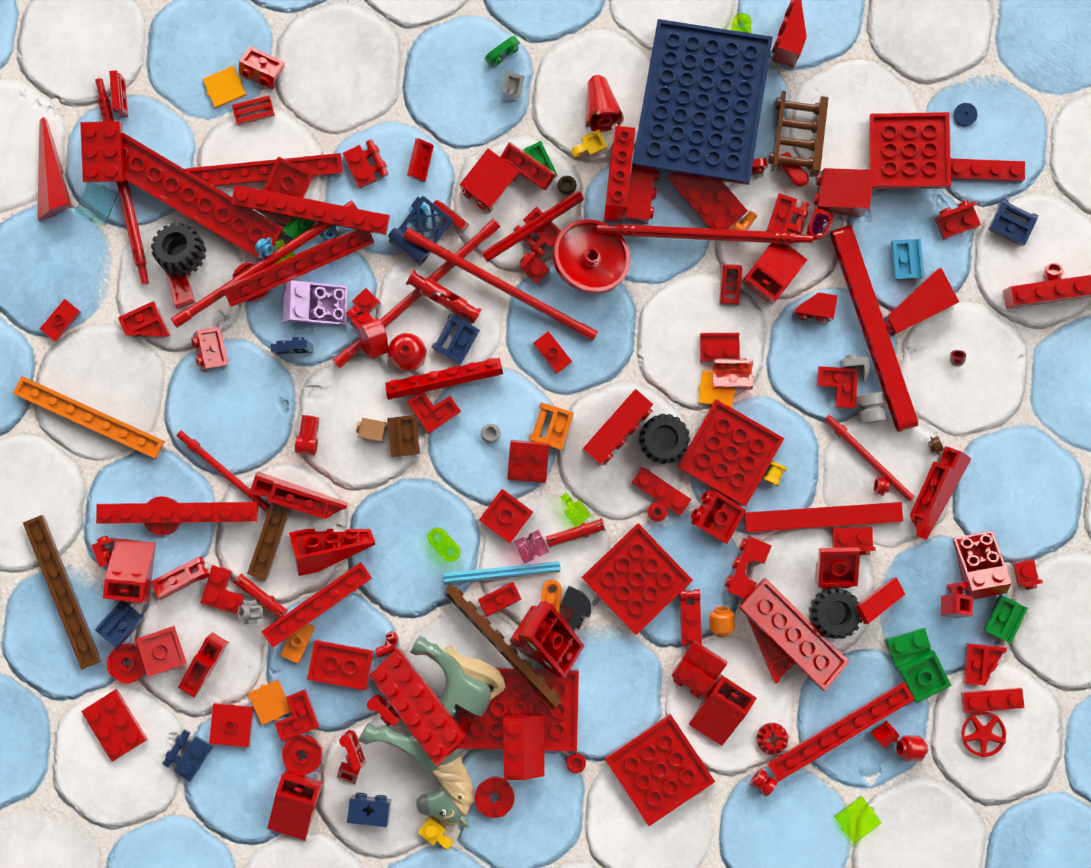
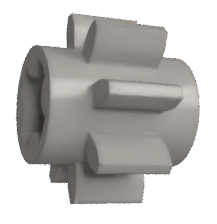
[238,600,263,624]

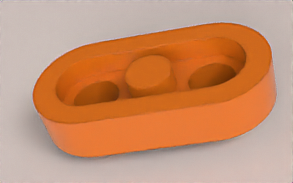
[540,580,562,612]

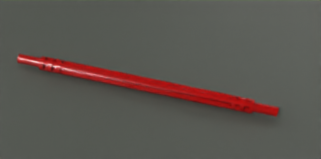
[95,78,149,285]
[597,224,813,244]

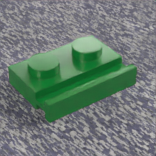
[983,595,1028,644]
[886,628,931,667]

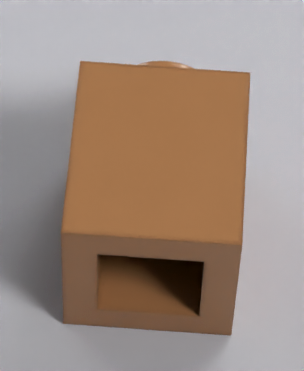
[356,417,388,443]

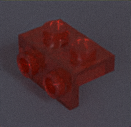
[712,358,754,390]

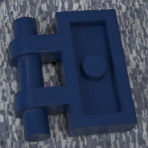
[162,729,214,782]

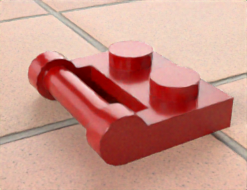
[367,694,401,727]
[339,729,366,771]

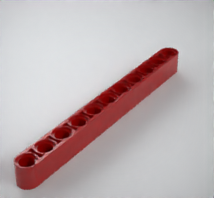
[830,225,918,432]

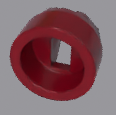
[950,350,967,367]

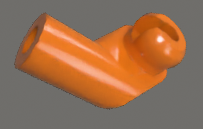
[732,210,758,230]

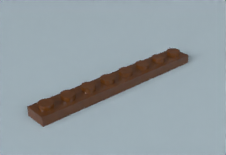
[23,515,102,670]
[444,584,561,709]

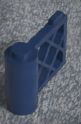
[388,196,454,266]

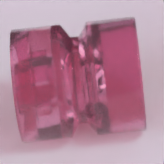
[514,529,549,564]

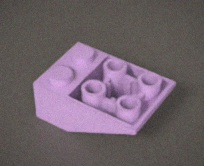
[283,280,348,325]

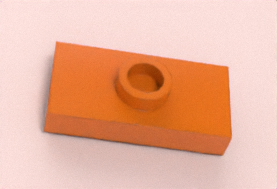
[280,623,316,663]

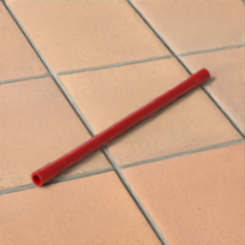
[170,200,358,328]
[333,219,501,369]
[403,228,598,342]

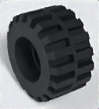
[151,222,206,277]
[639,413,690,464]
[809,588,862,639]

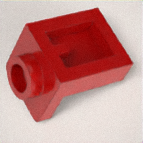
[519,252,550,284]
[91,535,116,567]
[1012,559,1043,590]

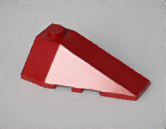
[289,528,375,576]

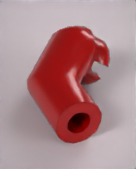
[375,631,399,658]

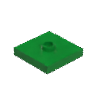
[898,650,952,704]

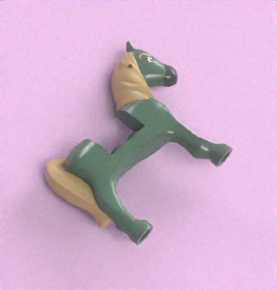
[358,636,505,828]

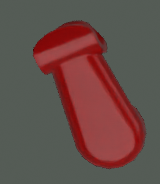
[778,152,809,187]

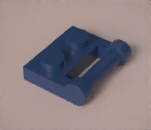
[988,198,1039,246]
[431,314,480,365]

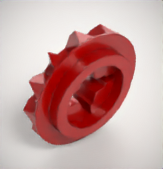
[756,722,789,755]

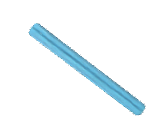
[443,561,561,584]

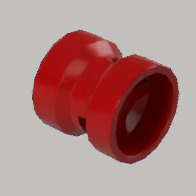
[749,768,777,797]

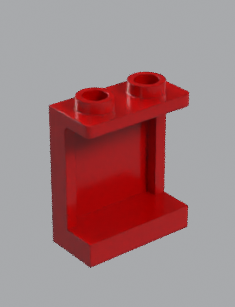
[459,148,519,212]

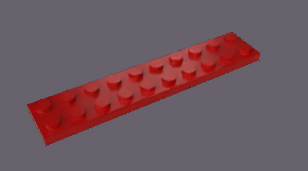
[122,132,284,260]

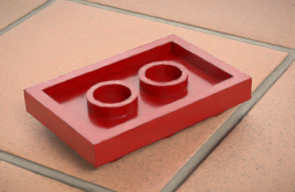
[80,121,124,183]
[255,156,315,225]
[307,639,374,690]
[81,689,148,762]

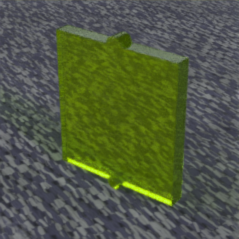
[834,795,882,844]

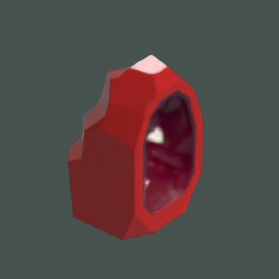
[807,208,834,241]

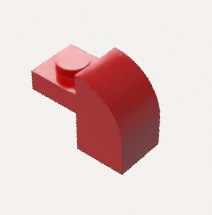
[351,312,388,359]

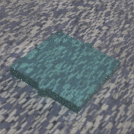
[75,183,119,225]

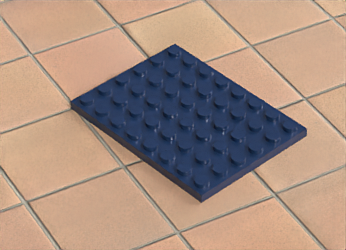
[632,19,773,185]

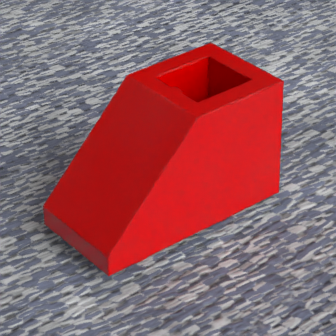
[792,292,838,323]

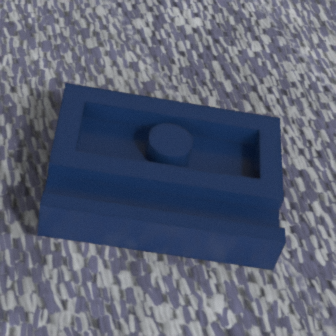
[95,601,145,649]

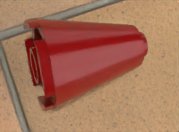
[585,75,624,132]

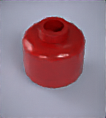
[896,735,928,762]

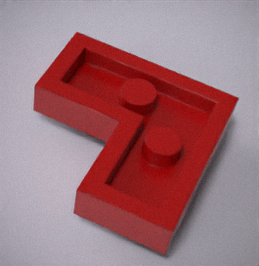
[816,366,858,409]
[407,392,461,434]
[200,565,245,614]
[274,689,320,742]

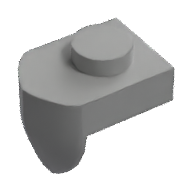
[501,71,525,101]
[840,354,870,381]

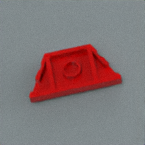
[746,616,794,684]

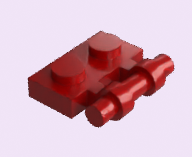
[343,139,389,189]
[766,193,809,235]
[513,206,561,258]

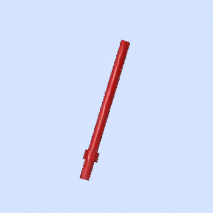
[824,415,915,502]
[176,430,270,512]

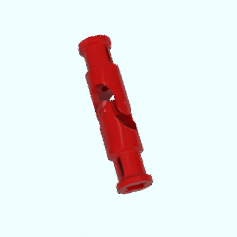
[405,270,482,324]

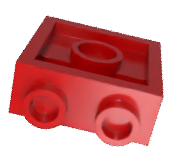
[691,489,746,544]
[815,547,860,589]
[671,640,727,698]

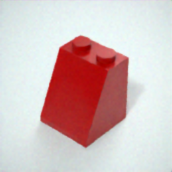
[813,168,875,218]

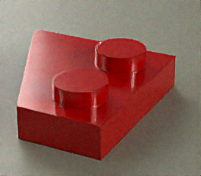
[118,301,171,337]
[963,643,1007,685]

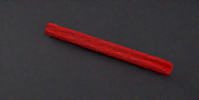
[482,191,584,262]

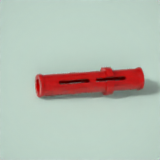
[546,518,606,548]
[234,574,288,619]

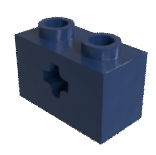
[347,792,392,827]

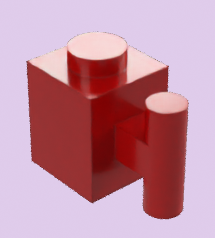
[941,581,973,619]

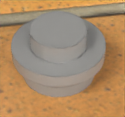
[481,424,501,443]

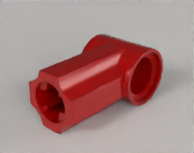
[295,415,320,456]

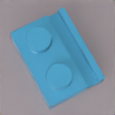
[891,238,924,280]

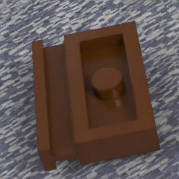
[387,415,420,457]

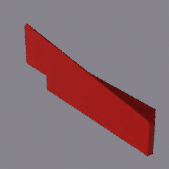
[910,446,971,540]
[249,472,348,519]

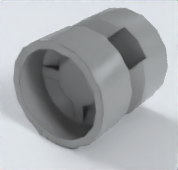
[857,392,886,424]

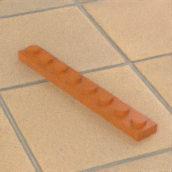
[13,376,165,459]

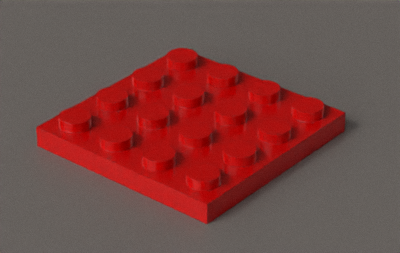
[869,112,951,189]
[677,399,784,506]
[581,523,693,635]
[604,713,715,826]

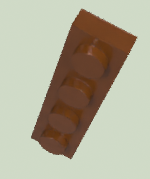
[247,502,291,580]

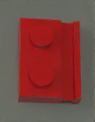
[109,70,128,117]
[700,333,740,362]

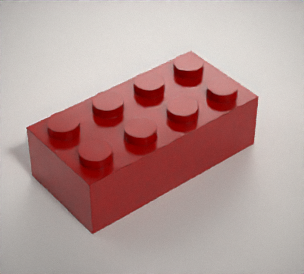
[581,388,653,466]

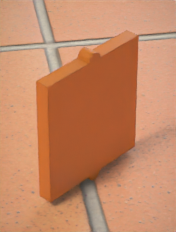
[248,679,291,725]

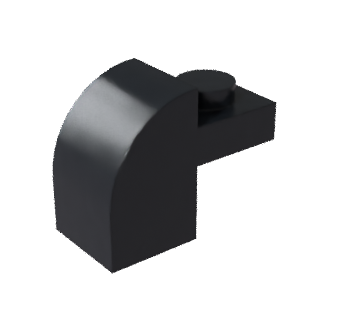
[560,585,591,631]

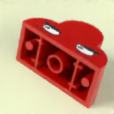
[509,601,585,679]

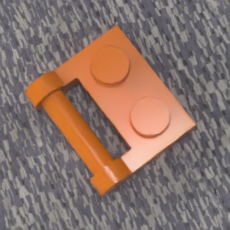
[529,402,574,450]

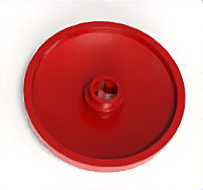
[553,219,630,294]

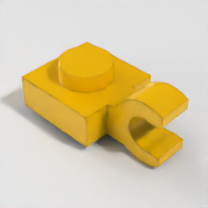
[571,130,607,158]
[418,816,454,850]

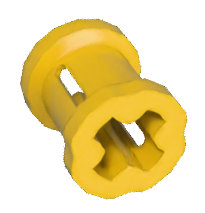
[763,461,787,487]

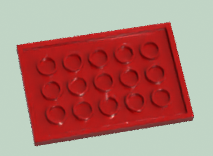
[458,668,579,751]

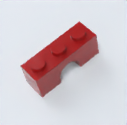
[724,536,772,599]

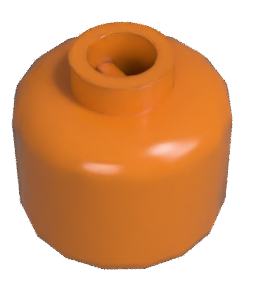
[709,606,735,637]

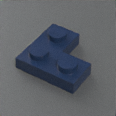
[271,337,313,354]

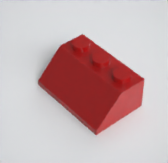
[503,715,545,780]

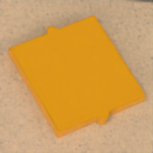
[203,65,246,108]
[698,371,736,407]

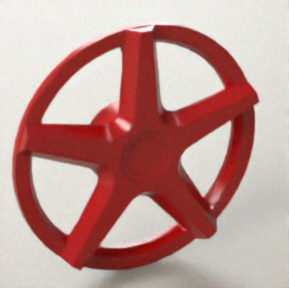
[961,712,1006,757]

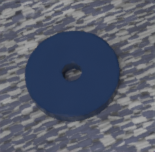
[954,103,978,126]

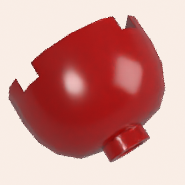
[388,333,427,372]

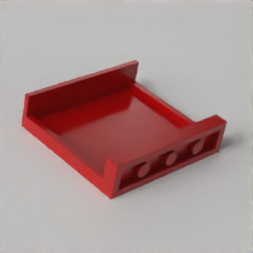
[604,125,635,223]

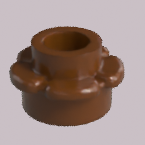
[928,436,944,454]

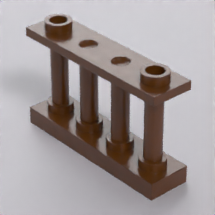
[768,91,829,177]

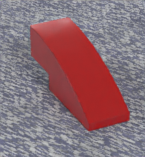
[178,632,229,698]

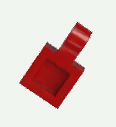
[346,288,380,320]

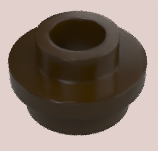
[557,175,577,195]

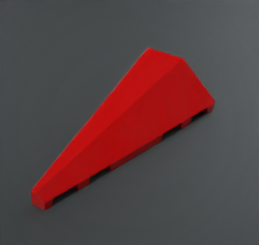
[37,117,73,221]

